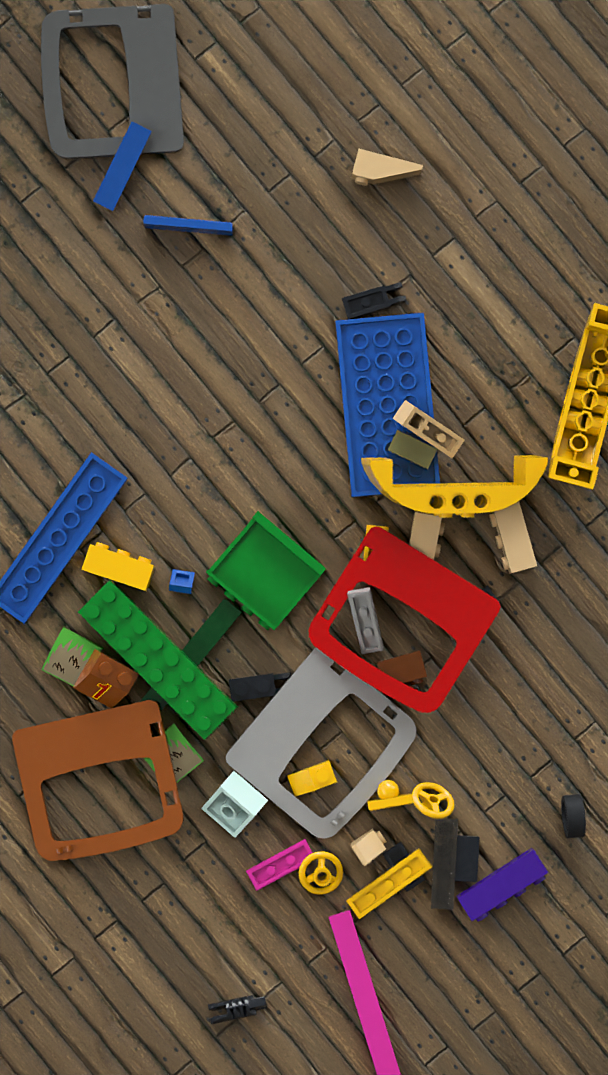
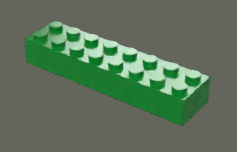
[78,580,239,740]

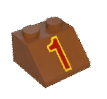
[73,649,139,708]

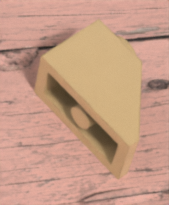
[350,828,387,866]

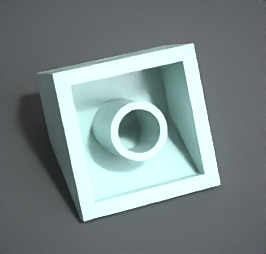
[201,771,268,838]

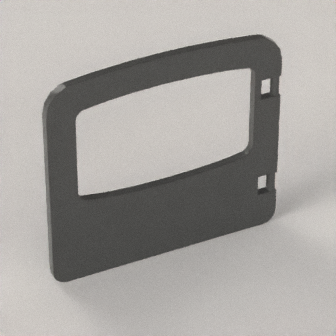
[41,4,184,159]

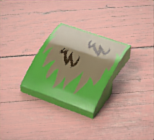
[41,627,103,686]
[144,724,204,782]

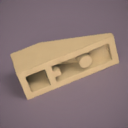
[352,149,423,186]
[393,400,465,458]

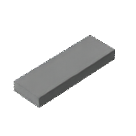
[347,587,384,654]

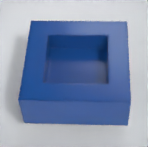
[169,569,195,594]

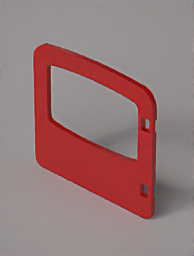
[309,526,500,713]

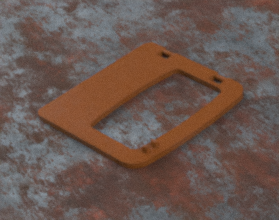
[12,700,184,861]

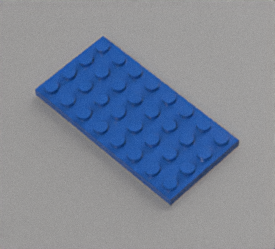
[335,313,440,498]

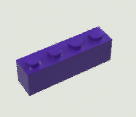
[456,848,548,922]

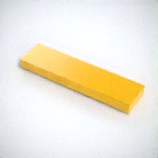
[346,848,432,919]

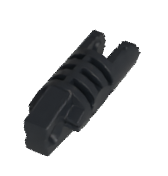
[208,995,267,1025]

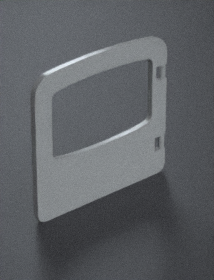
[226,647,416,839]

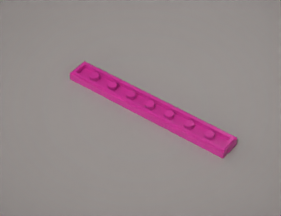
[328,910,401,1075]

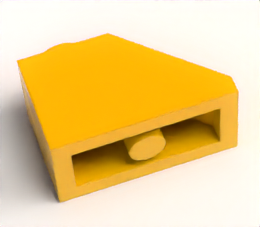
[287,760,337,797]

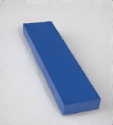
[93,121,152,211]
[143,215,233,236]

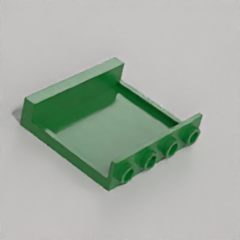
[206,511,326,631]

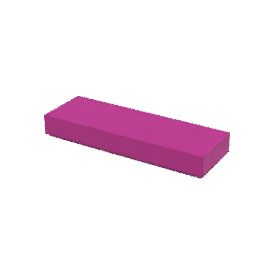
[246,839,313,891]

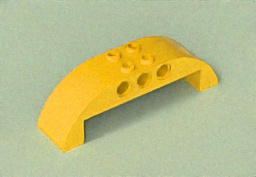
[549,303,608,490]
[361,455,548,518]

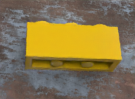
[81,542,155,591]

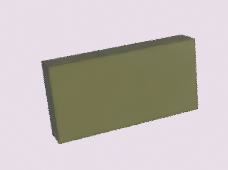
[387,430,437,470]

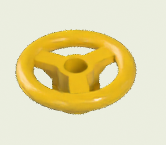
[412,782,454,819]
[299,851,343,895]

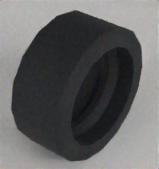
[561,794,586,838]

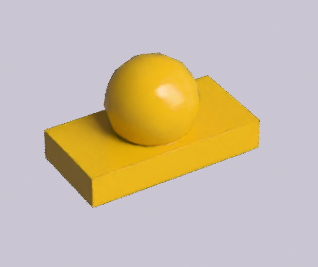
[367,780,413,811]

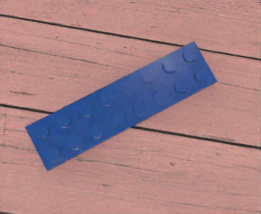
[0,452,128,624]

